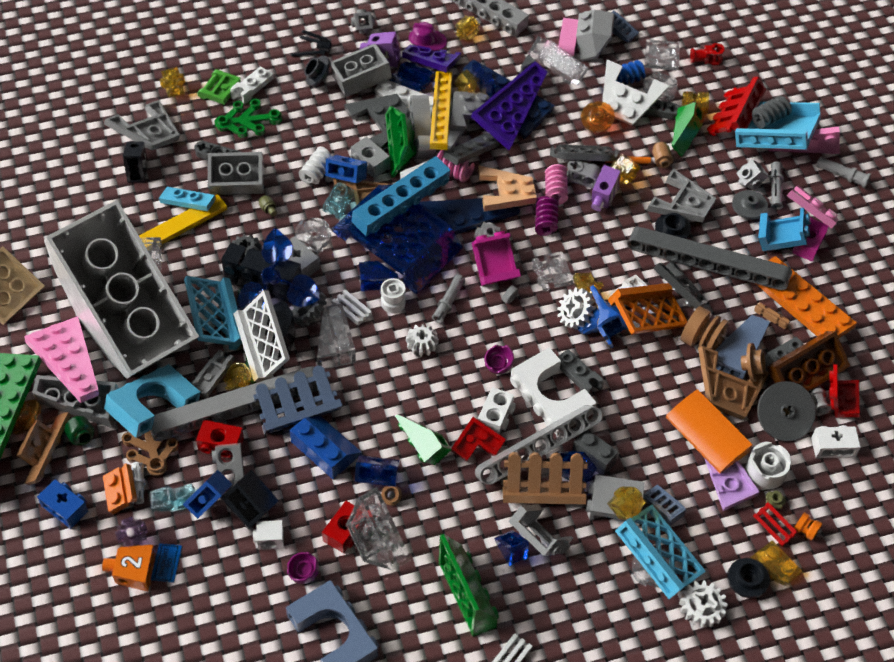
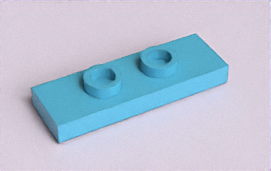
[159,187,216,211]

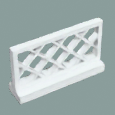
[234,290,290,382]

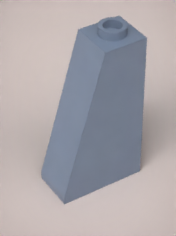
[715,315,770,379]

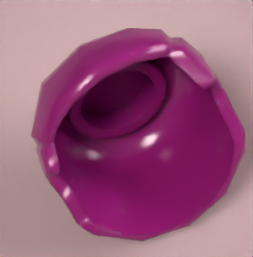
[484,345,514,374]
[287,552,319,584]

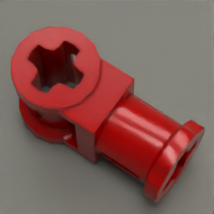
[690,43,725,65]

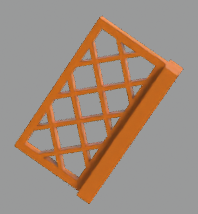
[608,283,688,335]

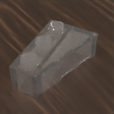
[528,36,589,85]
[317,303,356,369]

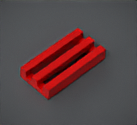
[753,502,798,547]

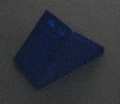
[494,530,529,566]

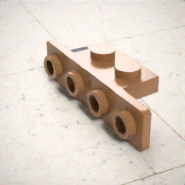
[16,412,71,485]

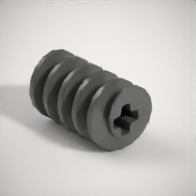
[752,96,792,129]

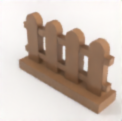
[502,452,587,504]

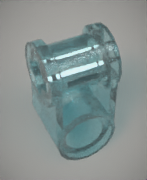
[322,182,354,219]

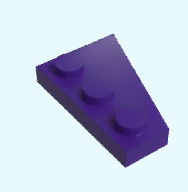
[402,45,462,73]

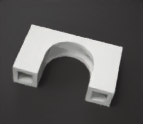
[510,347,597,435]

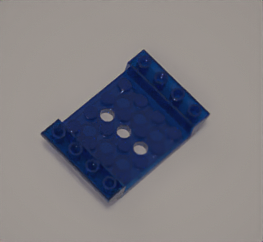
[331,184,463,295]

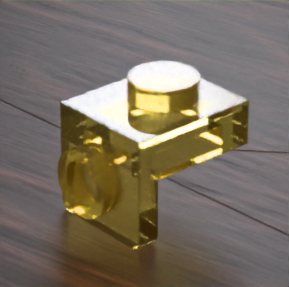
[572,273,604,297]

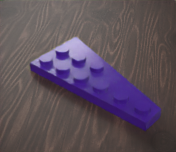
[471,61,547,150]

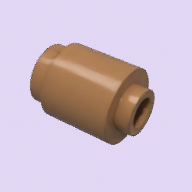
[652,142,673,168]

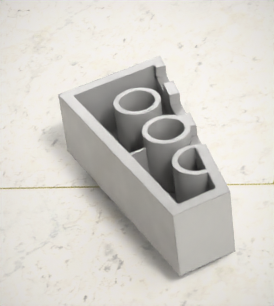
[32,375,119,429]

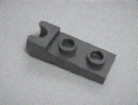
[557,349,604,395]

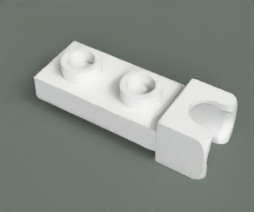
[230,66,274,105]

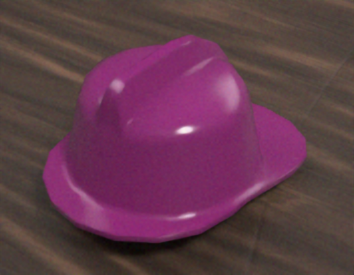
[408,22,447,51]

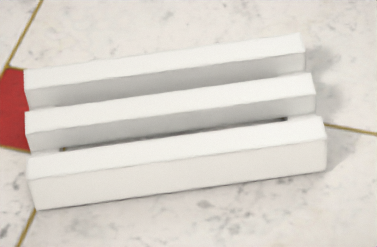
[332,290,372,326]
[492,633,532,662]

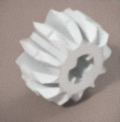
[406,324,439,357]

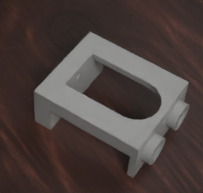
[508,504,573,556]

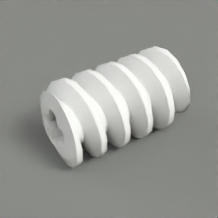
[298,146,332,184]

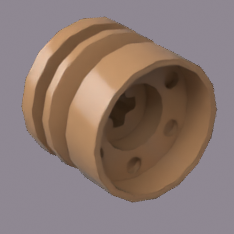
[680,306,729,350]

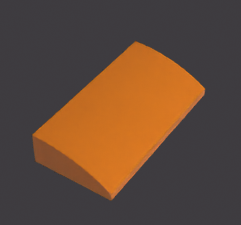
[666,389,753,473]

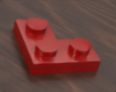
[451,417,506,462]

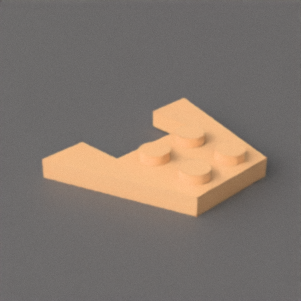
[478,165,537,212]

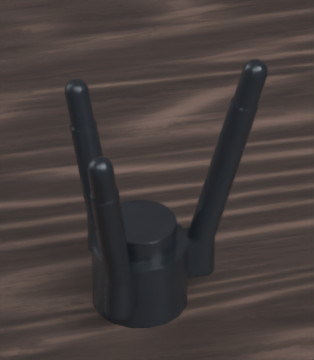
[291,30,332,57]

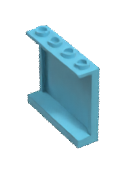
[735,102,821,150]

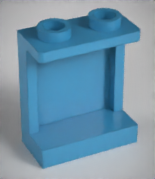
[758,208,811,251]

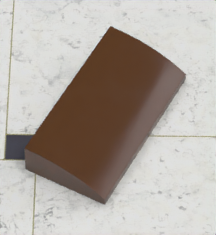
[766,331,851,391]

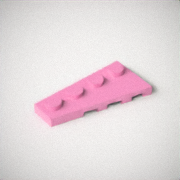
[768,127,840,154]

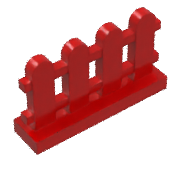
[707,76,766,136]

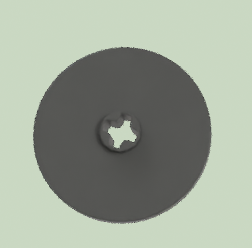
[757,381,815,441]

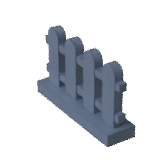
[253,365,342,434]

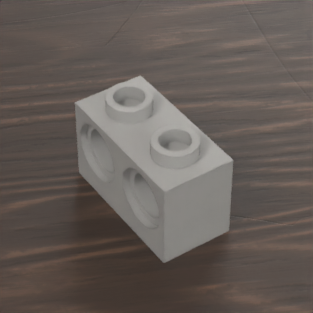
[212,443,244,487]

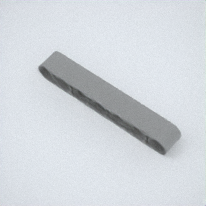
[475,405,602,485]

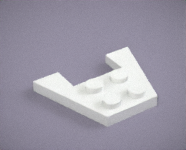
[601,60,670,126]

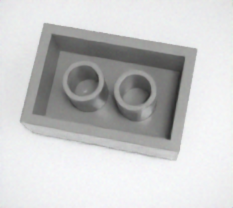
[330,43,392,97]
[208,152,264,195]

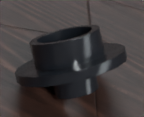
[304,55,330,87]
[655,213,691,239]
[727,558,770,598]

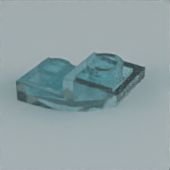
[150,484,195,511]

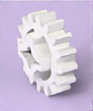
[557,287,596,329]
[679,580,728,628]

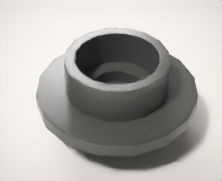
[732,190,768,220]

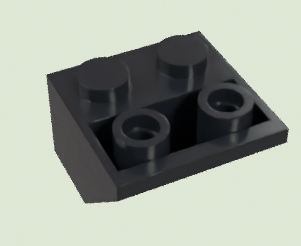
[265,300,296,355]
[220,469,279,529]

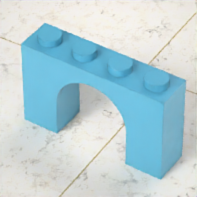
[104,364,200,438]

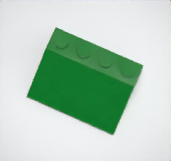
[439,534,499,637]

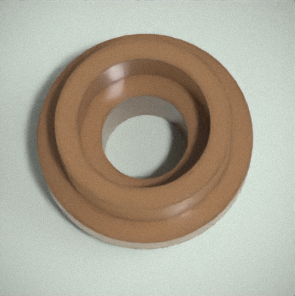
[381,484,402,505]

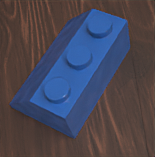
[290,416,362,479]

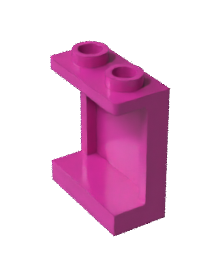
[472,231,521,286]

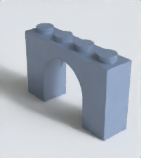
[286,580,379,662]

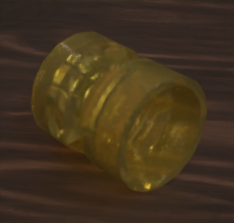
[682,91,709,114]

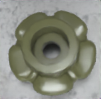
[766,491,786,510]

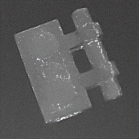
[532,251,573,291]

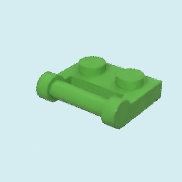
[197,69,241,105]

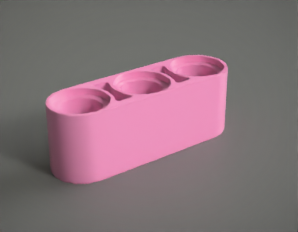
[557,17,578,58]

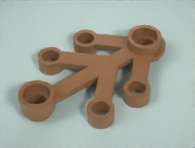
[122,407,179,476]

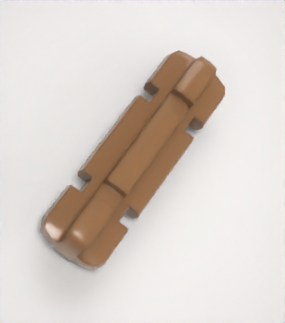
[754,302,790,329]

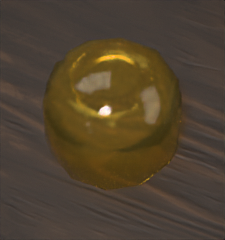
[454,70,478,93]
[224,362,251,391]

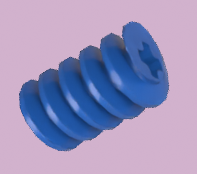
[616,60,645,85]

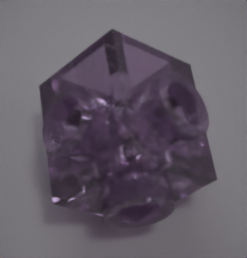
[115,516,148,547]

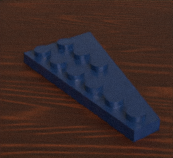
[463,59,555,140]
[403,198,520,247]

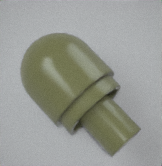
[259,195,277,217]

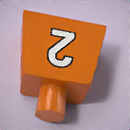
[102,545,156,591]

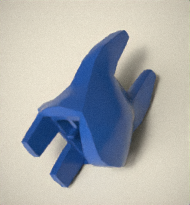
[578,285,628,348]

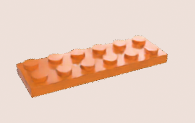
[756,256,857,338]

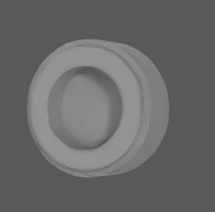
[502,285,519,304]

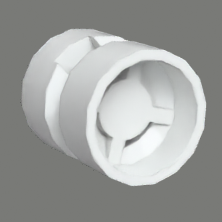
[381,278,406,314]

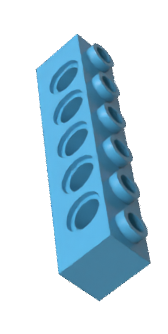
[352,156,451,236]

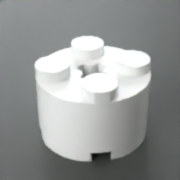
[745,442,791,490]

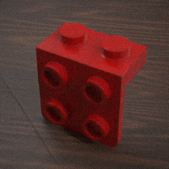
[829,364,860,418]

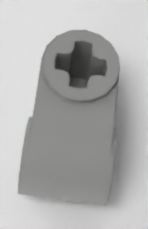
[567,160,601,188]

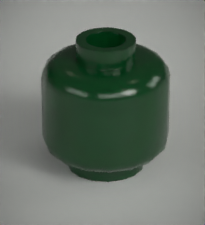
[64,416,95,446]

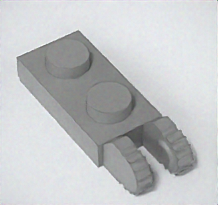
[192,350,235,399]

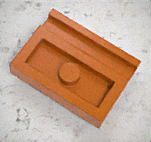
[103,463,137,514]

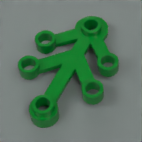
[214,99,282,138]

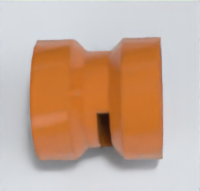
[794,512,823,541]

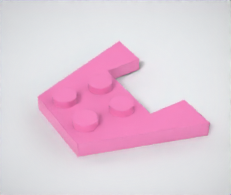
[787,185,839,229]

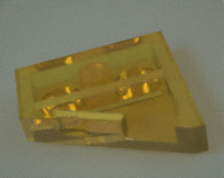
[750,540,802,586]

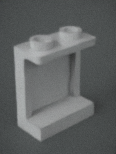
[586,474,645,527]

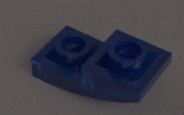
[472,62,497,97]

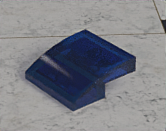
[390,61,436,92]

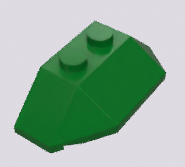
[385,106,416,178]

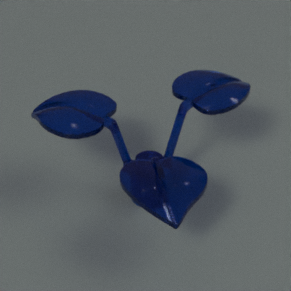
[236,228,320,312]

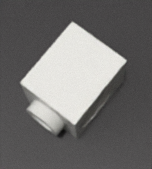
[253,520,284,550]

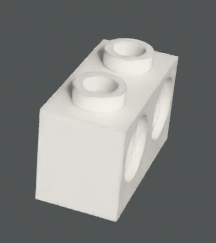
[478,387,516,435]

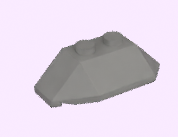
[576,10,614,62]

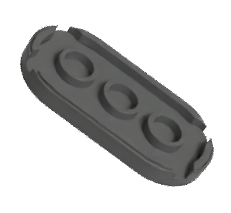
[550,144,620,161]

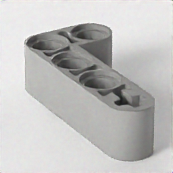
[410,95,436,159]

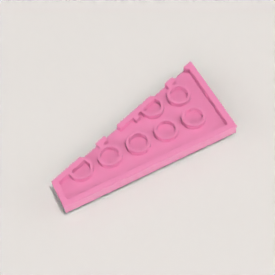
[24,316,99,403]

